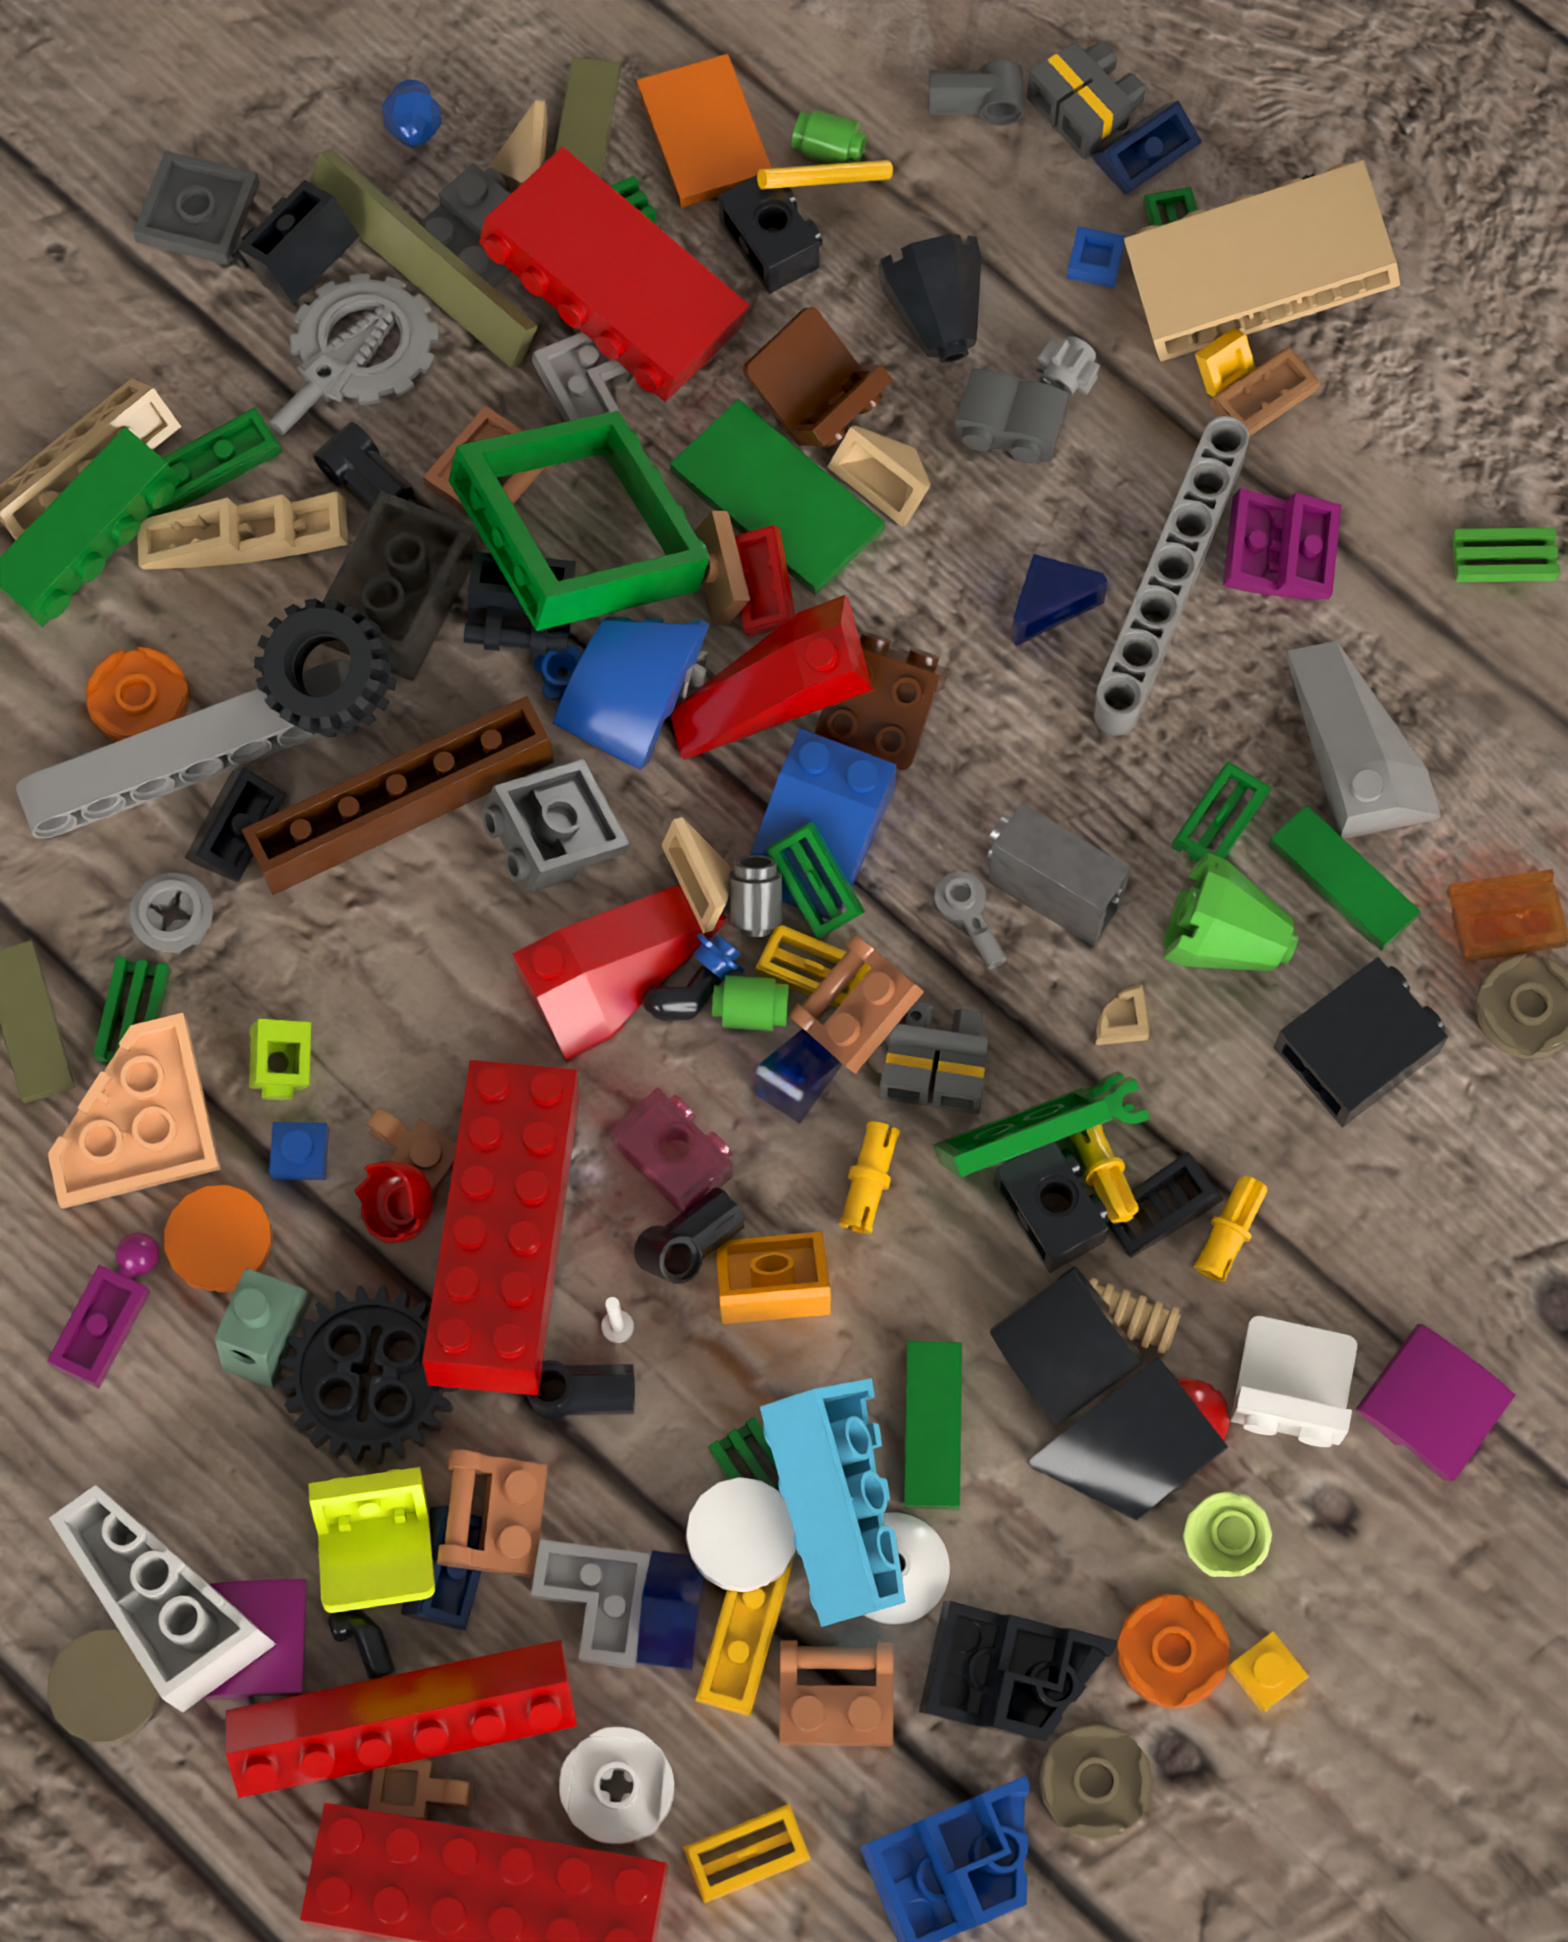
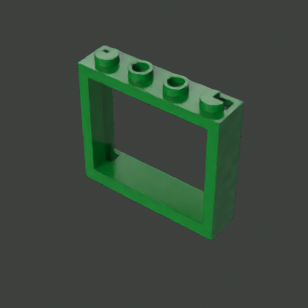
[448,410,710,631]

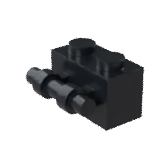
[232,180,360,304]
[464,551,576,656]

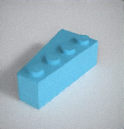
[760,1378,906,1627]

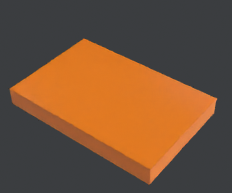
[637,54,771,208]

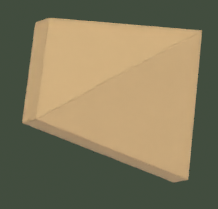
[488,100,548,192]
[827,425,931,527]
[661,817,734,933]

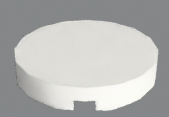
[686,1477,796,1592]

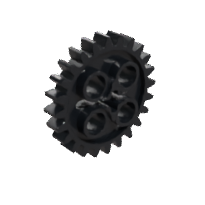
[279,1285,459,1465]

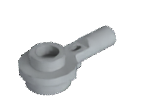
[934,871,1007,969]

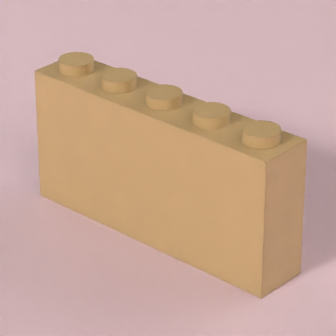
[1123,160,1400,362]

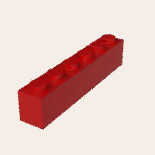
[225,1640,577,1798]

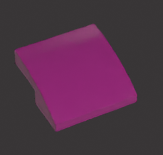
[1223,488,1341,599]
[1355,1324,1516,1481]
[201,1579,307,1700]

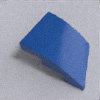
[552,617,709,770]
[860,1775,1029,1942]

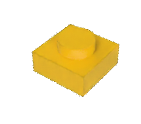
[1195,328,1256,397]
[1227,1631,1309,1714]

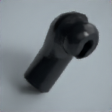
[643,966,722,1021]
[328,1609,396,1680]

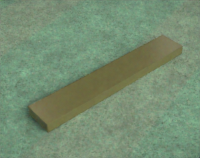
[310,149,538,368]

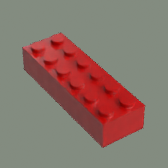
[422,1060,580,1396]
[300,1802,669,1942]

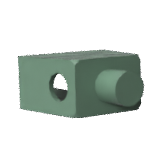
[215,1268,313,1389]

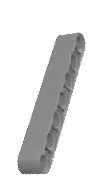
[1093,416,1249,736]
[16,660,351,839]

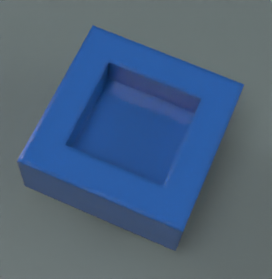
[1067,227,1126,288]
[269,1122,329,1180]

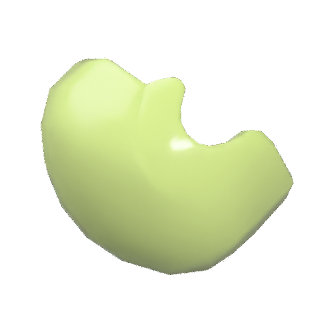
[1183,1492,1272,1577]

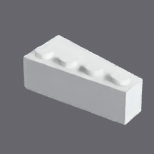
[49,1485,276,1712]

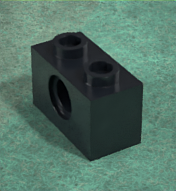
[718,175,823,294]
[994,1142,1110,1274]

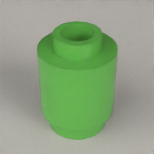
[792,110,867,164]
[712,975,789,1031]

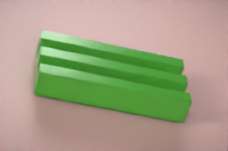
[1452,527,1560,582]

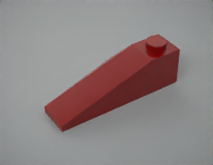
[670,595,873,760]
[512,884,727,1062]

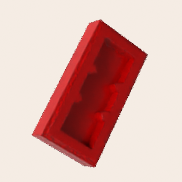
[735,525,795,637]

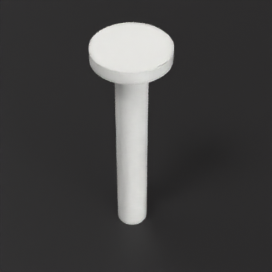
[601,1297,634,1343]

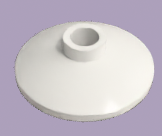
[863,1512,950,1625]

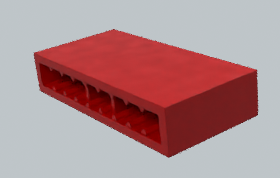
[479,146,750,403]

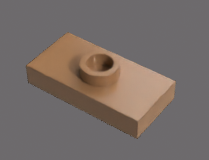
[1209,346,1320,437]
[694,511,750,625]

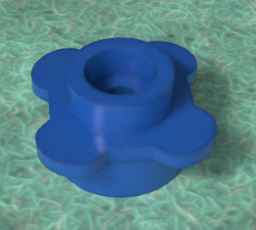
[534,646,583,701]
[693,933,745,981]

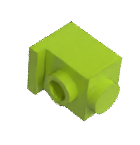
[249,1019,312,1101]

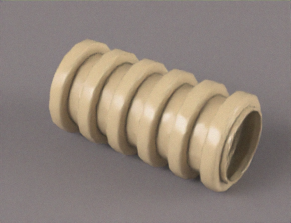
[1089,1277,1181,1355]

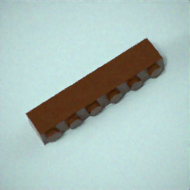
[242,696,554,895]

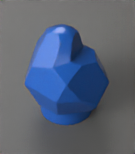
[382,79,442,148]

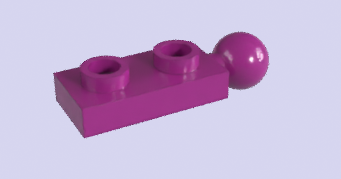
[46,1232,159,1389]

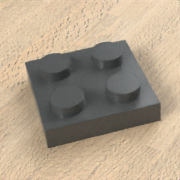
[133,150,260,265]

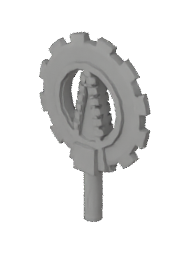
[269,274,439,436]

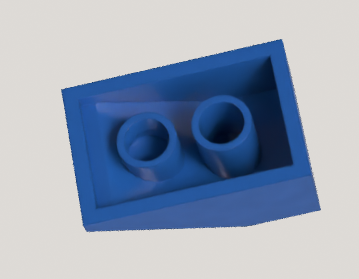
[750,728,897,920]

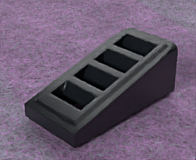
[1107,1151,1224,1258]

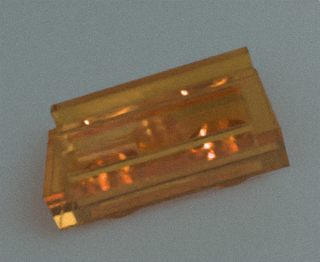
[1446,869,1568,962]

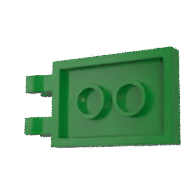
[933,1071,1150,1177]

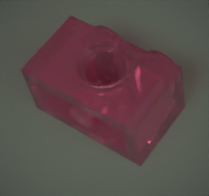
[610,1087,733,1214]

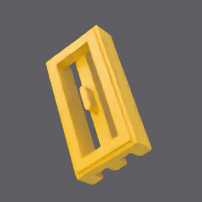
[755,924,871,1008]
[683,1804,811,1904]

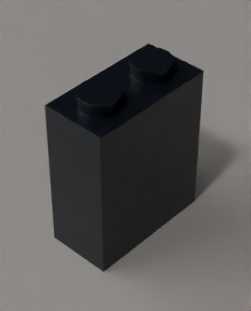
[1273,957,1448,1128]

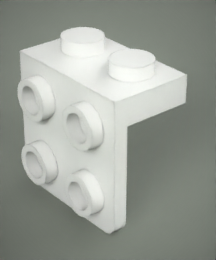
[1230,1316,1357,1447]

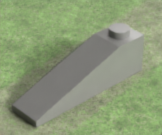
[1286,641,1441,839]

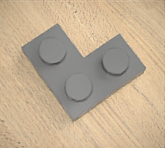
[532,332,628,422]
[531,1539,651,1669]

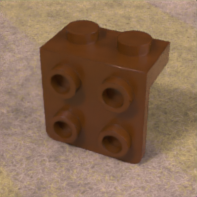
[743,307,893,447]
[815,632,950,770]

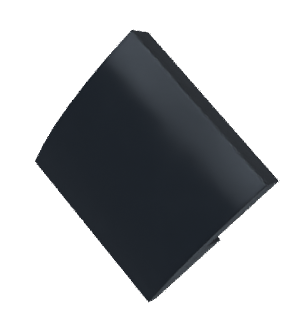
[990,1266,1144,1427]

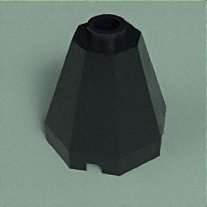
[877,234,982,363]

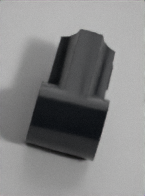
[313,422,414,520]
[634,1187,745,1284]
[526,1360,635,1420]

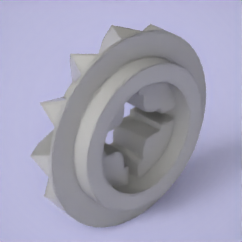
[129,873,214,955]

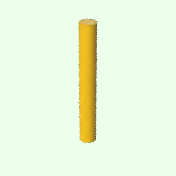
[757,160,893,189]

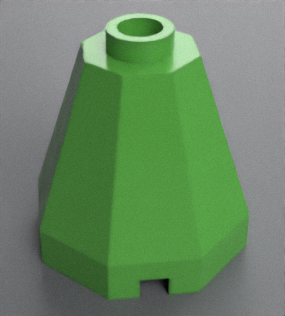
[1163,853,1299,972]

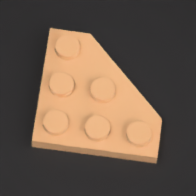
[48,1013,221,1209]

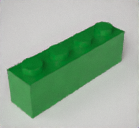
[0,427,181,627]

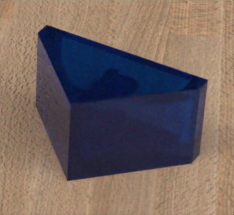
[1011,554,1108,646]
[755,1029,843,1124]
[636,1550,705,1671]

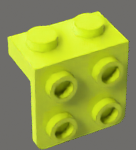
[308,1467,435,1613]

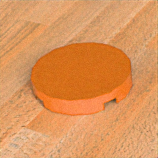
[86,647,190,742]
[164,1185,273,1293]
[1116,1594,1230,1709]

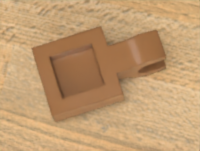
[366,1107,457,1194]
[368,1759,474,1820]

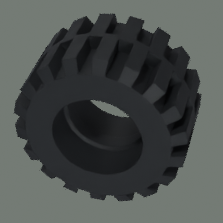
[254,598,397,737]

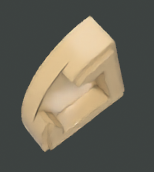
[1095,984,1149,1045]

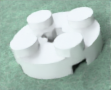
[559,1727,675,1846]

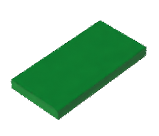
[669,399,884,596]

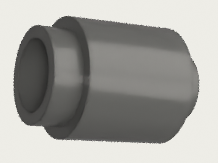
[729,855,783,937]

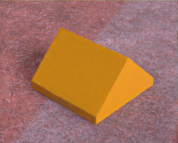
[716,1231,831,1324]

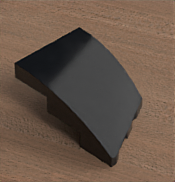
[1028,1358,1228,1521]
[919,1601,1117,1741]

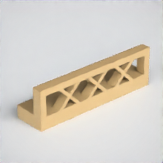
[0,378,181,540]

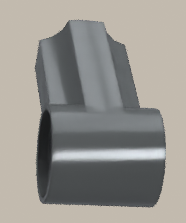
[929,59,1023,126]

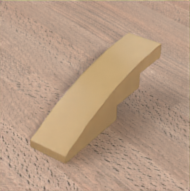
[137,491,349,570]

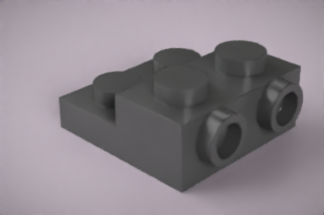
[419,163,512,288]
[482,759,630,893]

